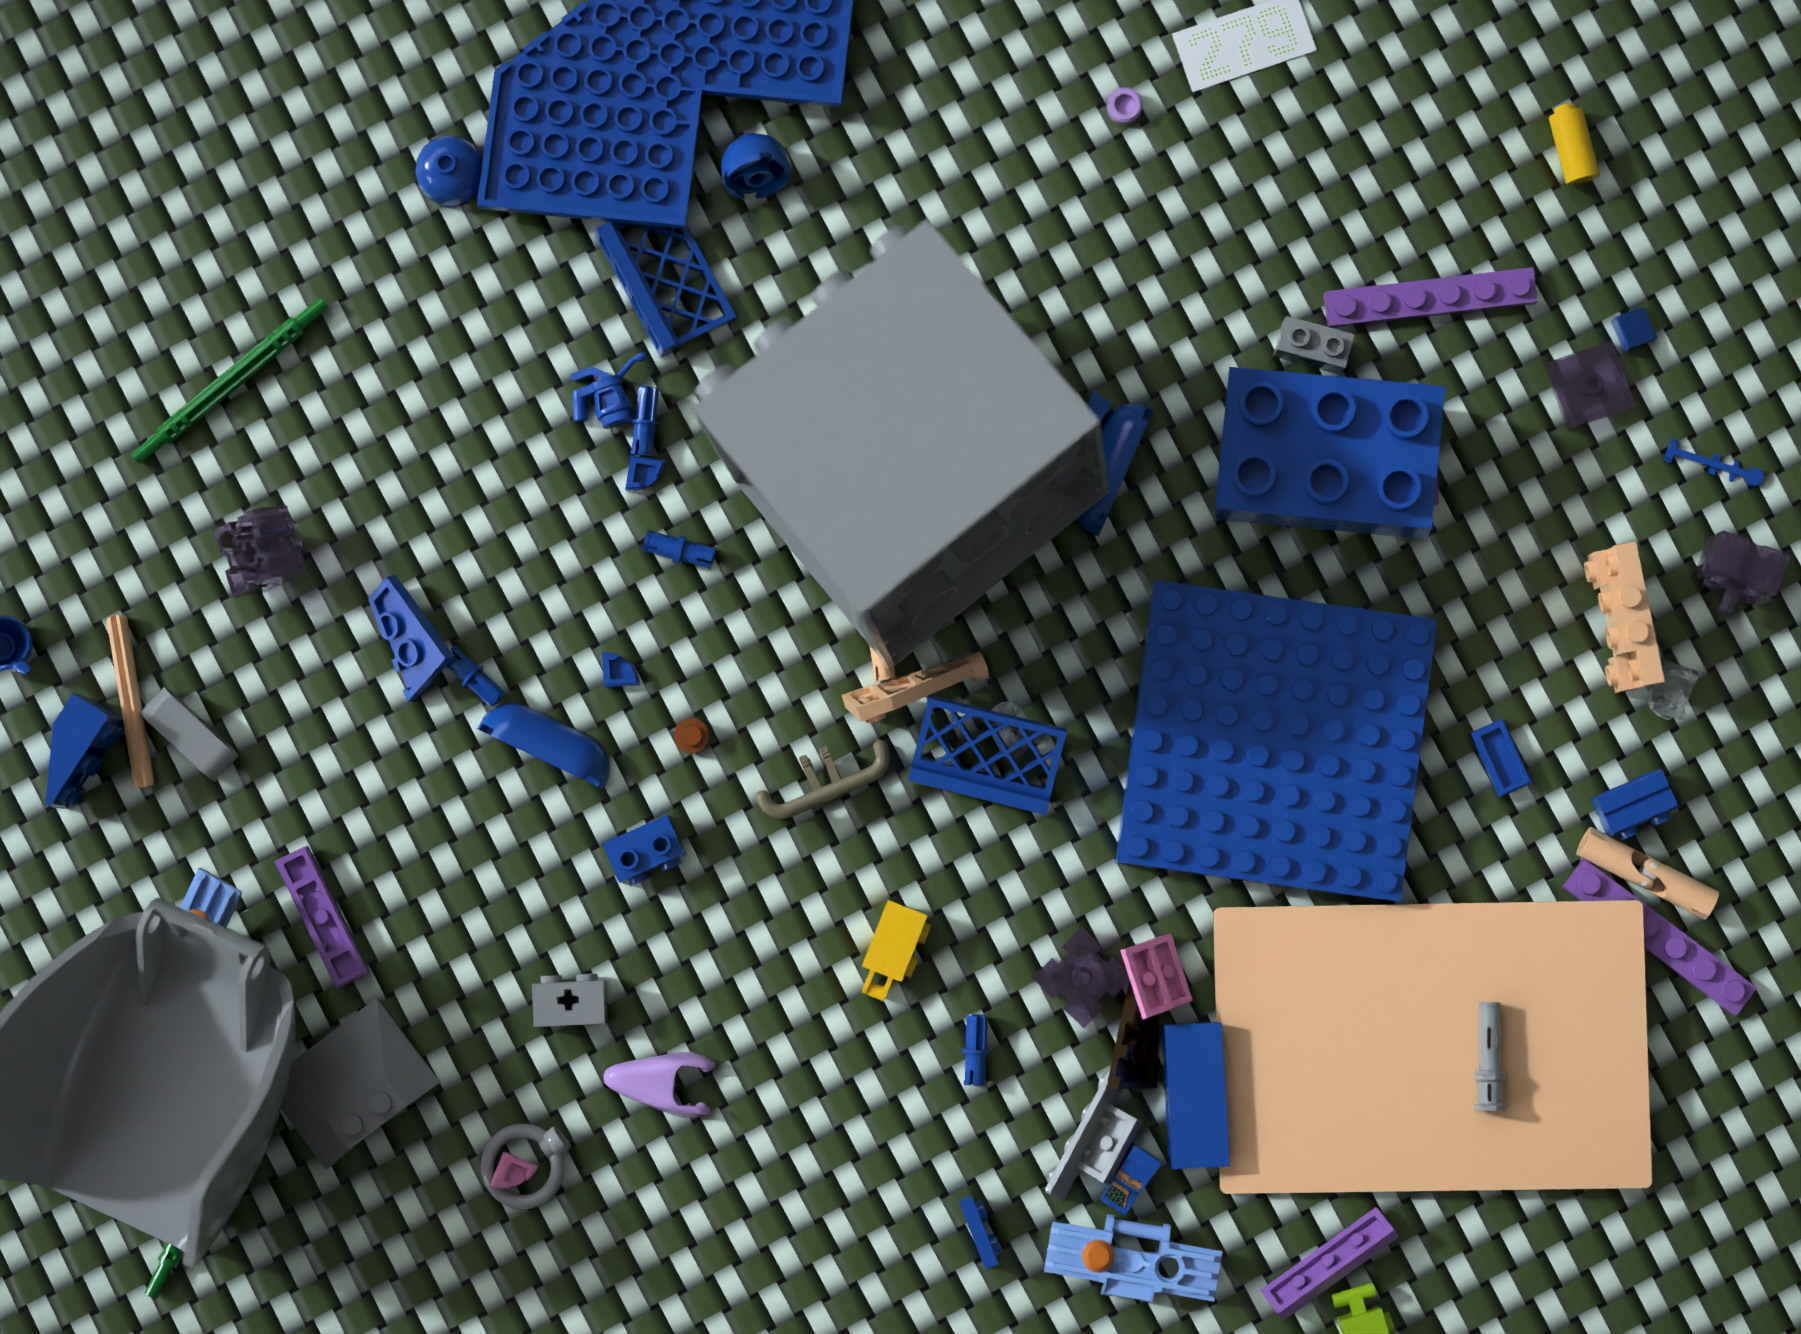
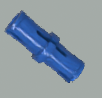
[642,529,716,570]

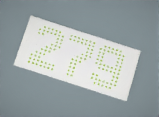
[1172,0,1317,92]

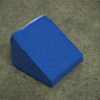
[1611,307,1658,353]

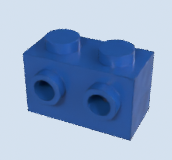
[602,815,687,887]

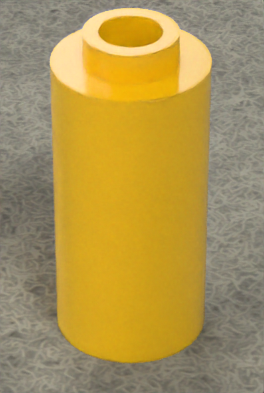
[1548,103,1600,186]

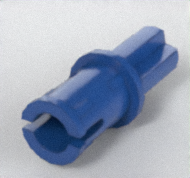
[631,386,659,457]
[447,645,504,707]
[962,1014,990,1086]

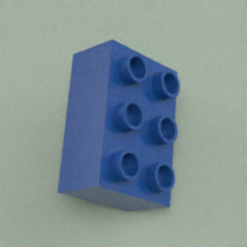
[1215,367,1446,539]

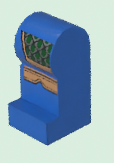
[1100,1143,1162,1216]

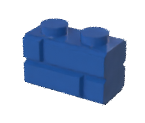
[1591,769,1678,840]

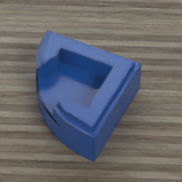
[625,455,666,492]
[602,652,640,688]

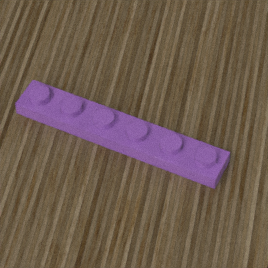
[1323,267,1538,328]
[1561,859,1757,1016]

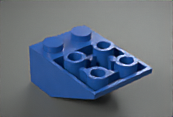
[45,693,124,809]

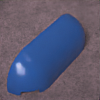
[1076,403,1153,537]
[477,703,610,789]

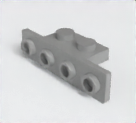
[1045,1068,1142,1200]

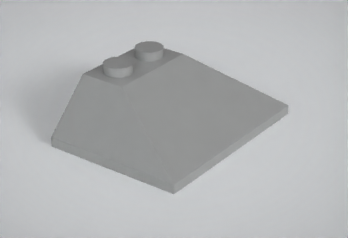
[281,998,441,1169]

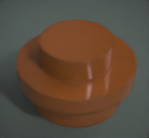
[674,718,709,754]

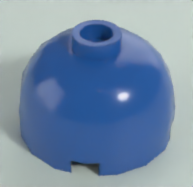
[721,133,793,199]
[415,135,483,207]

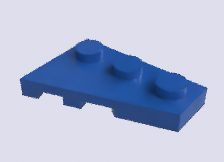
[368,575,454,702]

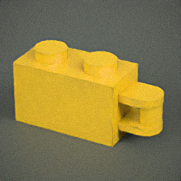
[861,900,931,1002]

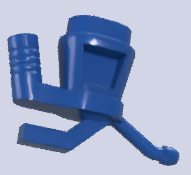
[571,352,646,429]

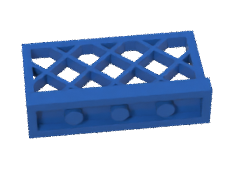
[596,222,736,359]
[908,695,1067,815]

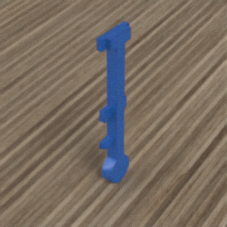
[1663,438,1764,487]

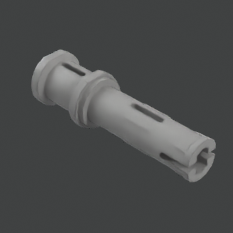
[1474,1002,1507,1111]

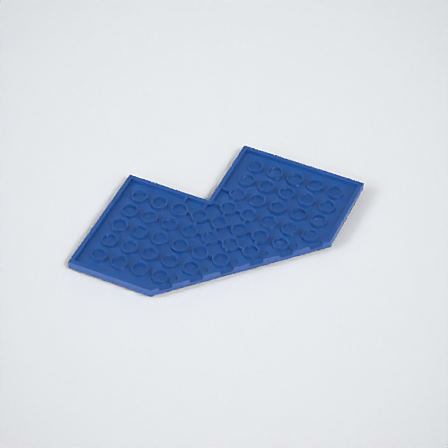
[477,0,854,229]

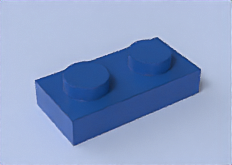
[959,1194,1002,1270]

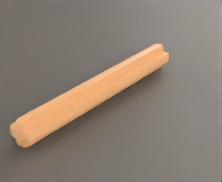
[107,615,154,788]

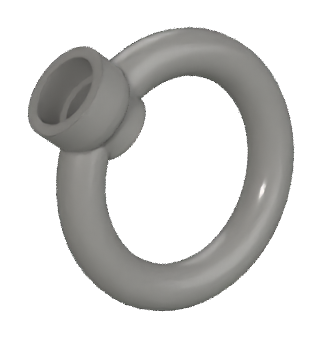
[481,1124,571,1209]

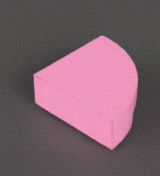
[490,1152,538,1189]

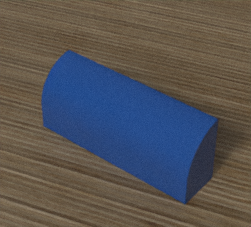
[1161,1022,1230,1169]

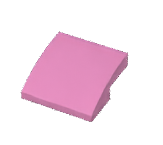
[1120,933,1193,1019]

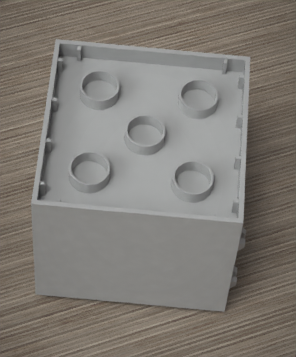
[691,219,1110,670]

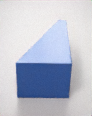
[1088,389,1113,422]

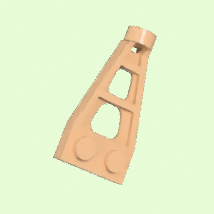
[842,652,989,723]

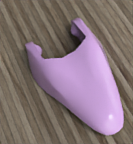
[604,1052,716,1118]

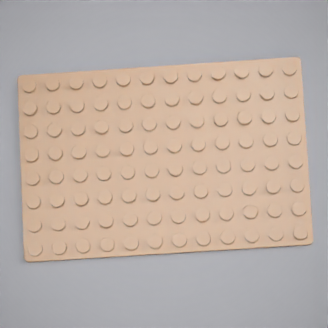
[1213,900,1652,1194]

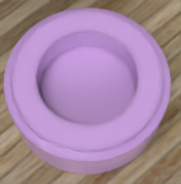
[1107,87,1142,125]

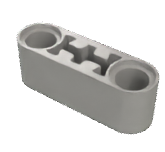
[140,687,239,782]

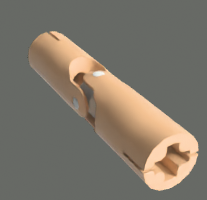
[1576,827,1719,920]

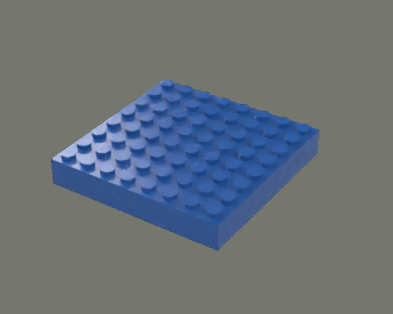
[1115,580,1437,902]

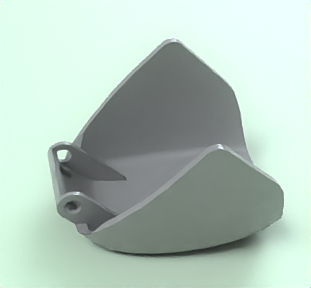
[0,898,296,1270]

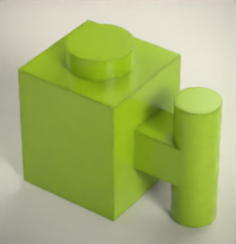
[1331,1283,1395,1334]

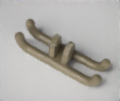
[755,740,890,819]

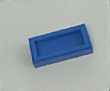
[1469,719,1533,798]

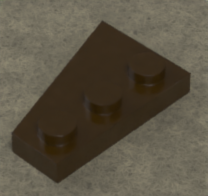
[1106,980,1159,1089]

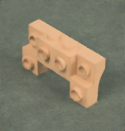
[1584,541,1665,693]

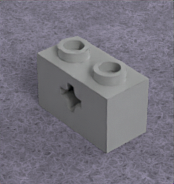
[1273,316,1355,375]
[532,973,608,1027]

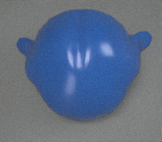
[0,615,33,675]

